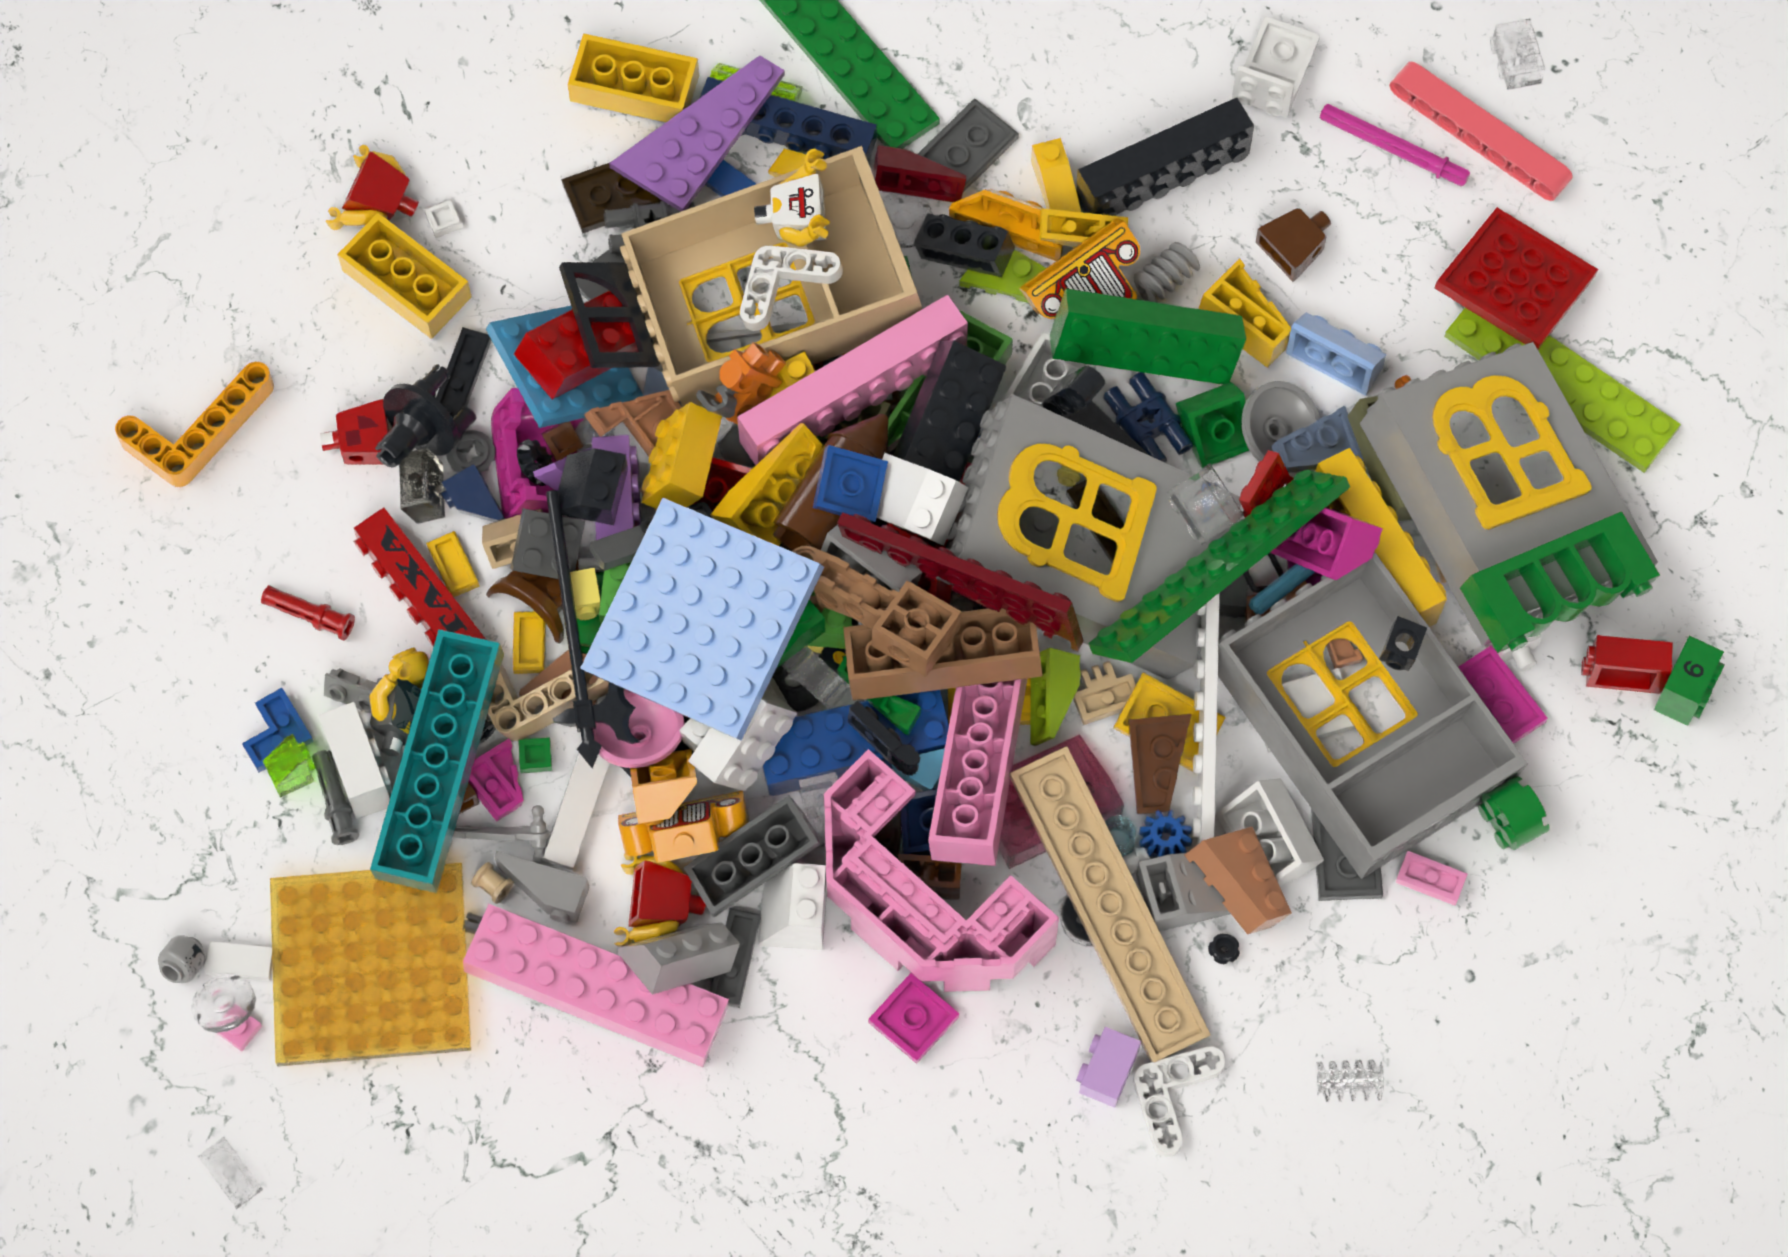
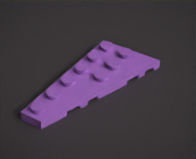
[609,55,785,212]

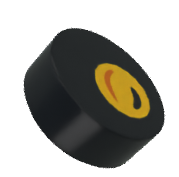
[818,647,846,676]

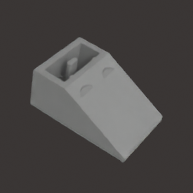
[1137,853,1231,932]

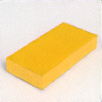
[426,531,480,597]
[513,611,546,674]

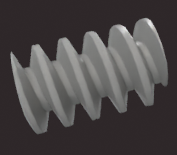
[1134,242,1200,303]

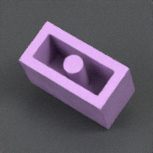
[1076,1027,1141,1108]

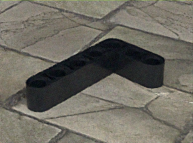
[1042,366,1150,456]

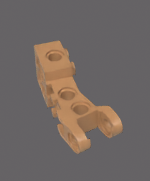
[792,546,961,677]

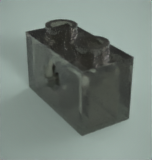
[399,447,445,524]

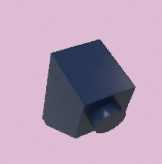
[441,464,505,522]

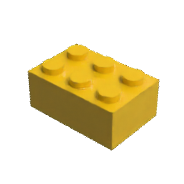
[641,402,722,509]

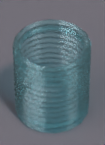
[1105,815,1136,857]

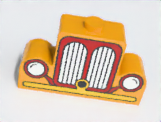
[1019,218,1140,319]
[618,790,750,863]

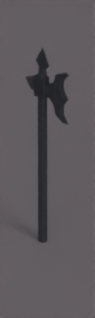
[546,490,640,769]

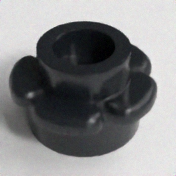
[1208,934,1240,965]

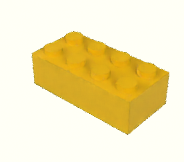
[567,33,700,122]
[337,213,472,339]

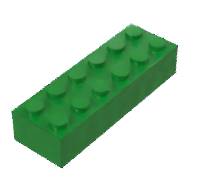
[1049,288,1246,385]

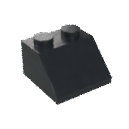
[558,448,628,525]

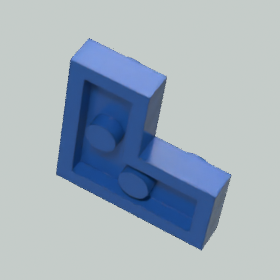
[242,688,314,773]

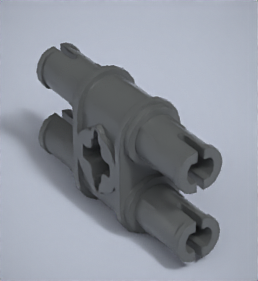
[604,201,695,254]

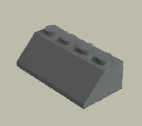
[684,795,821,917]

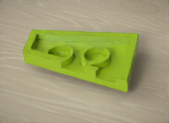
[959,248,1046,303]

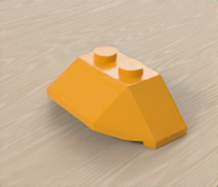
[949,189,1063,261]

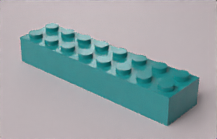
[370,629,504,893]

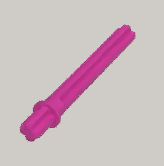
[1319,104,1470,186]

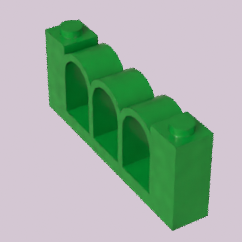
[1460,511,1660,653]

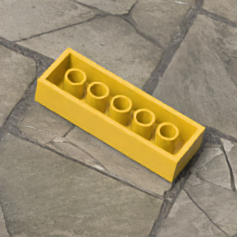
[1315,448,1447,627]

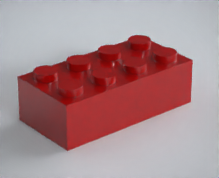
[514,291,639,400]

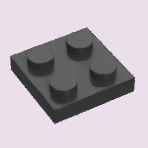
[510,508,585,579]

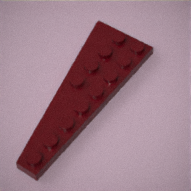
[837,512,1084,651]

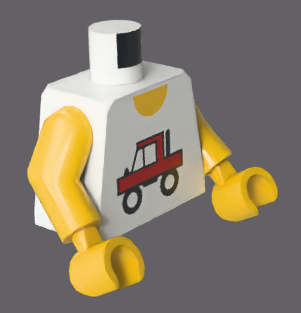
[754,149,830,247]

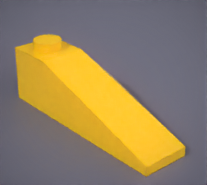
[711,423,823,546]

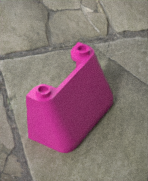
[491,388,584,519]

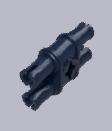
[1103,372,1193,463]

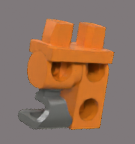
[696,342,786,424]

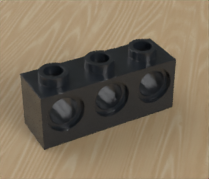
[914,213,1015,277]

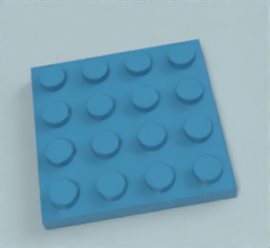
[486,305,643,428]

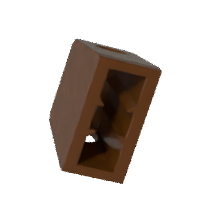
[1255,208,1331,282]

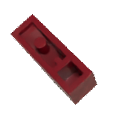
[872,145,966,202]

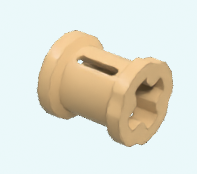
[471,862,514,904]

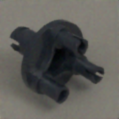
[375,364,477,468]

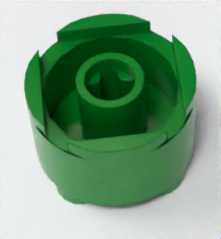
[1478,776,1550,850]

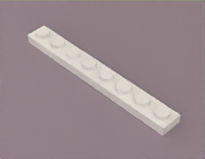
[1192,594,1219,844]

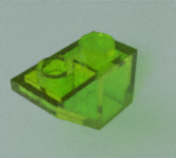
[263,734,316,798]

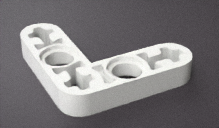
[740,246,843,331]
[1133,1046,1225,1157]

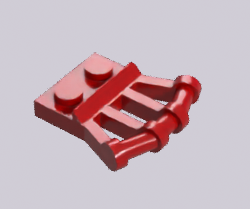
[1239,450,1294,518]

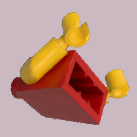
[325,145,419,230]
[614,853,706,947]

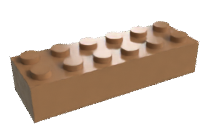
[843,608,1042,701]

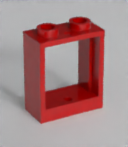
[1581,635,1673,694]

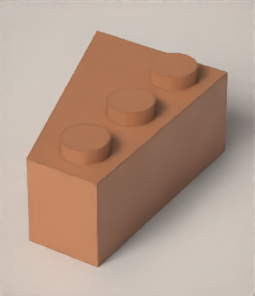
[1184,827,1292,935]

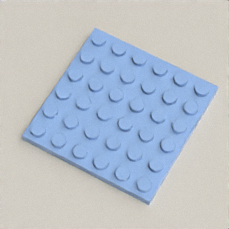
[580,498,824,741]

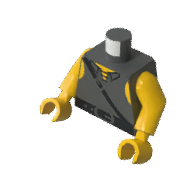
[369,658,421,756]

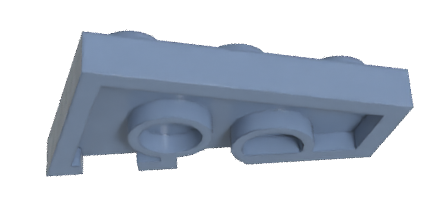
[1271,406,1364,473]

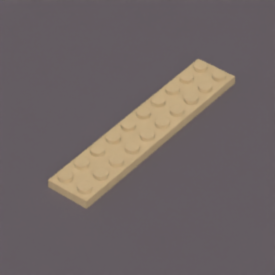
[1009,746,1211,1063]

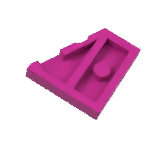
[468,738,524,822]

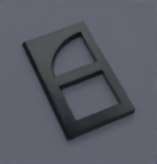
[559,262,660,368]

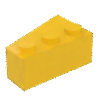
[1198,258,1291,368]

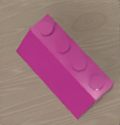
[1270,507,1383,580]

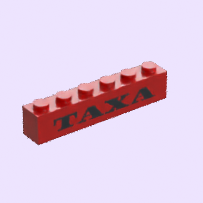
[353,507,487,647]

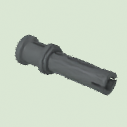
[312,750,360,845]

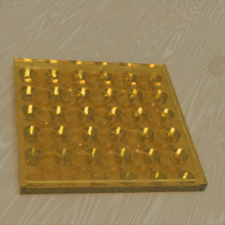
[270,862,472,1067]

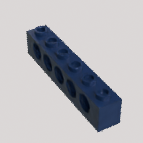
[699,77,877,163]

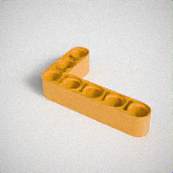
[115,361,274,487]

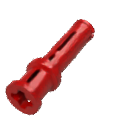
[261,585,355,641]

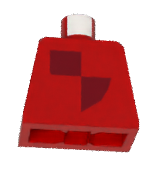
[320,399,389,465]

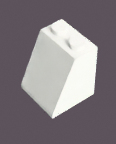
[759,863,827,950]

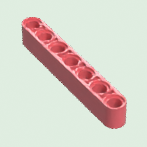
[1389,61,1573,201]

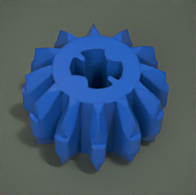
[1139,809,1193,857]

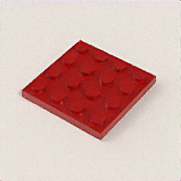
[1434,207,1599,350]

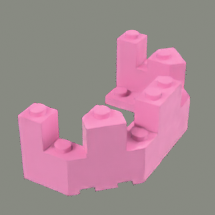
[824,749,1059,992]

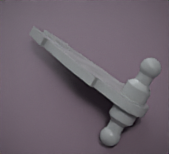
[453,805,550,864]

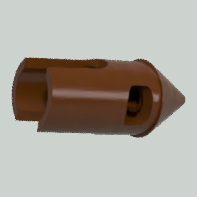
[772,414,889,560]

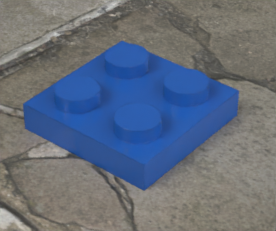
[812,445,888,524]

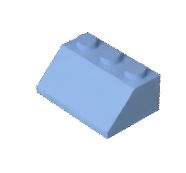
[1286,312,1386,396]

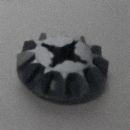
[517,439,553,486]

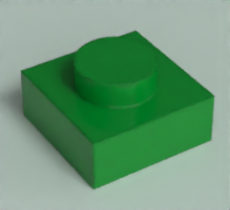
[518,737,552,774]

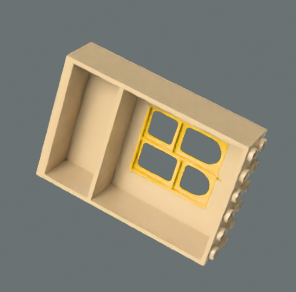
[620,146,922,406]

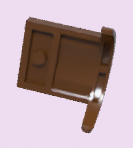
[486,559,579,644]

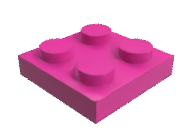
[868,973,959,1064]

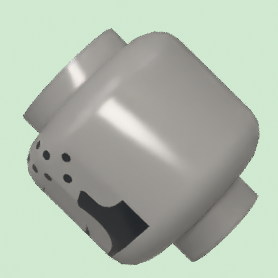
[158,935,206,983]

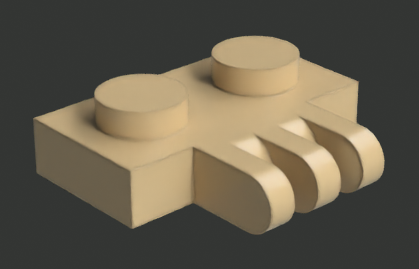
[1073,661,1136,725]

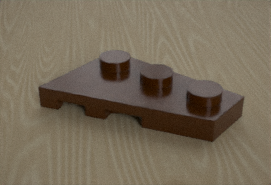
[1128,714,1192,814]

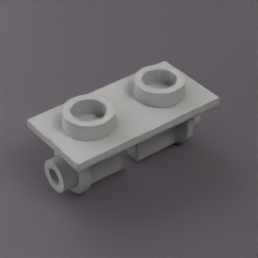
[323,668,376,713]

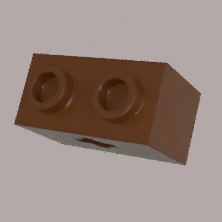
[898,854,962,900]

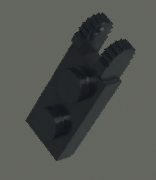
[848,700,921,777]

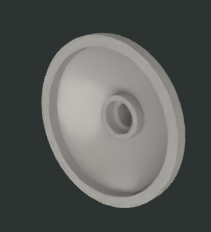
[1242,381,1320,462]

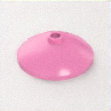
[593,689,685,768]

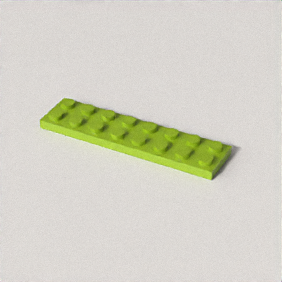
[1444,308,1681,473]

